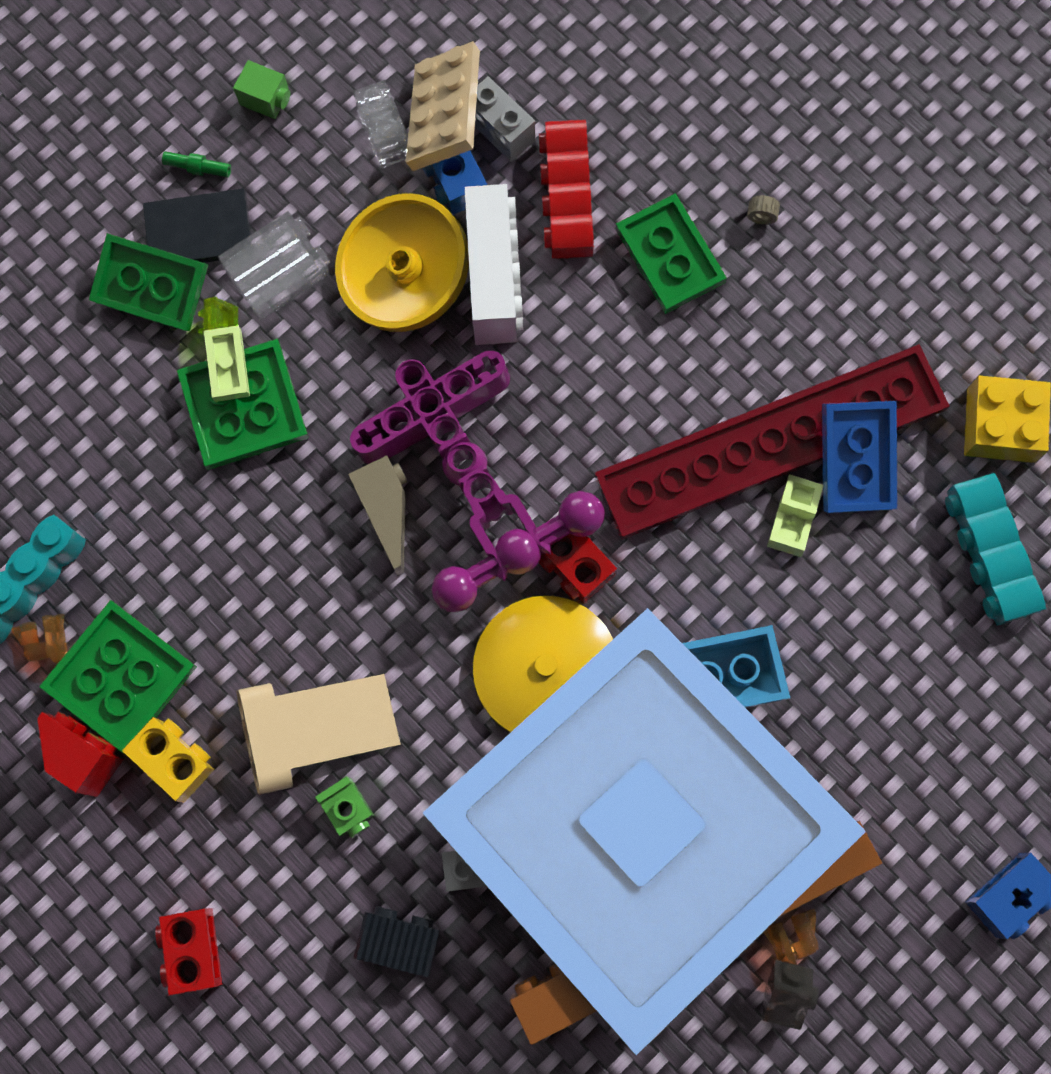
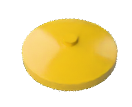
[335,193,469,332]
[473,596,613,733]

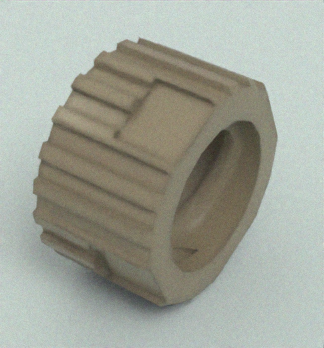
[747,195,780,225]

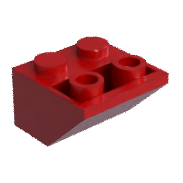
[37,712,123,797]

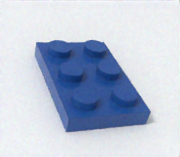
[822,401,897,513]

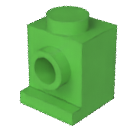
[315,776,375,838]

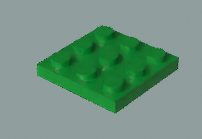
[177,339,309,470]
[39,600,197,754]

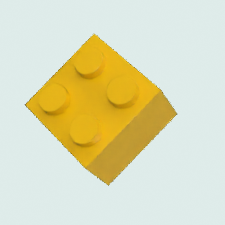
[964,375,1051,463]

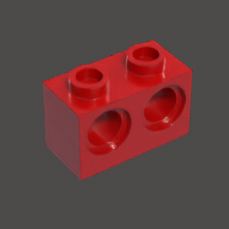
[538,534,617,604]
[155,908,223,995]

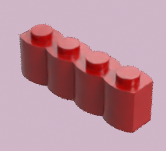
[539,120,594,259]

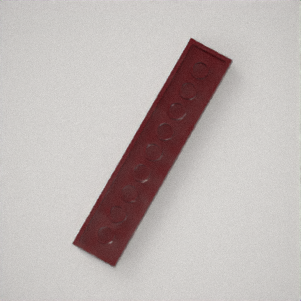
[594,344,950,540]

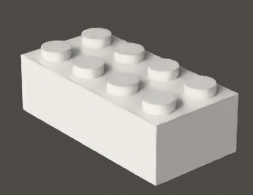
[465,184,523,345]

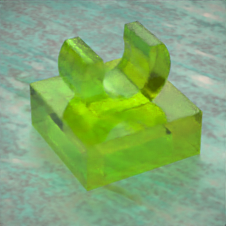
[198,296,238,335]

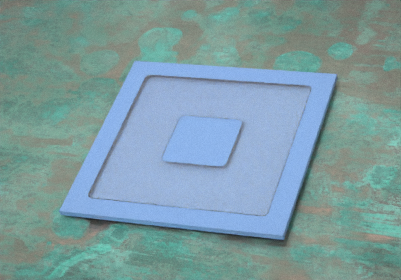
[423,608,866,1055]

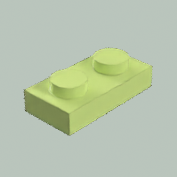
[204,325,250,402]

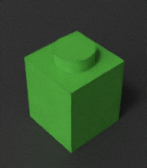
[233,60,290,119]

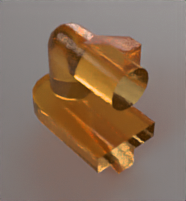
[12,614,68,664]
[764,909,819,974]

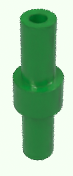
[162,151,231,178]

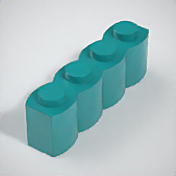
[945,473,1046,626]
[0,515,86,644]

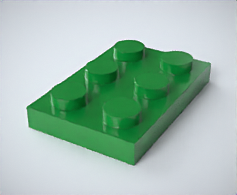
[615,193,727,314]
[89,233,209,331]

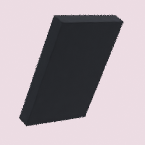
[143,188,254,263]

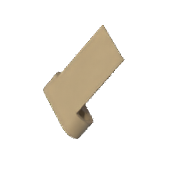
[237,674,401,795]

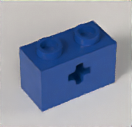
[965,852,1051,940]

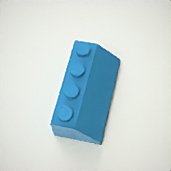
[682,625,790,708]

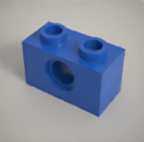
[422,151,487,215]

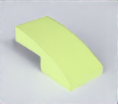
[767,474,823,557]

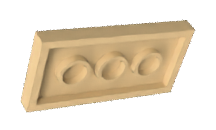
[406,41,480,171]

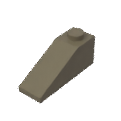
[348,456,407,576]

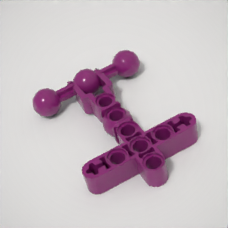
[350,351,605,613]

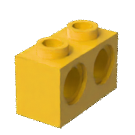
[122,717,215,803]

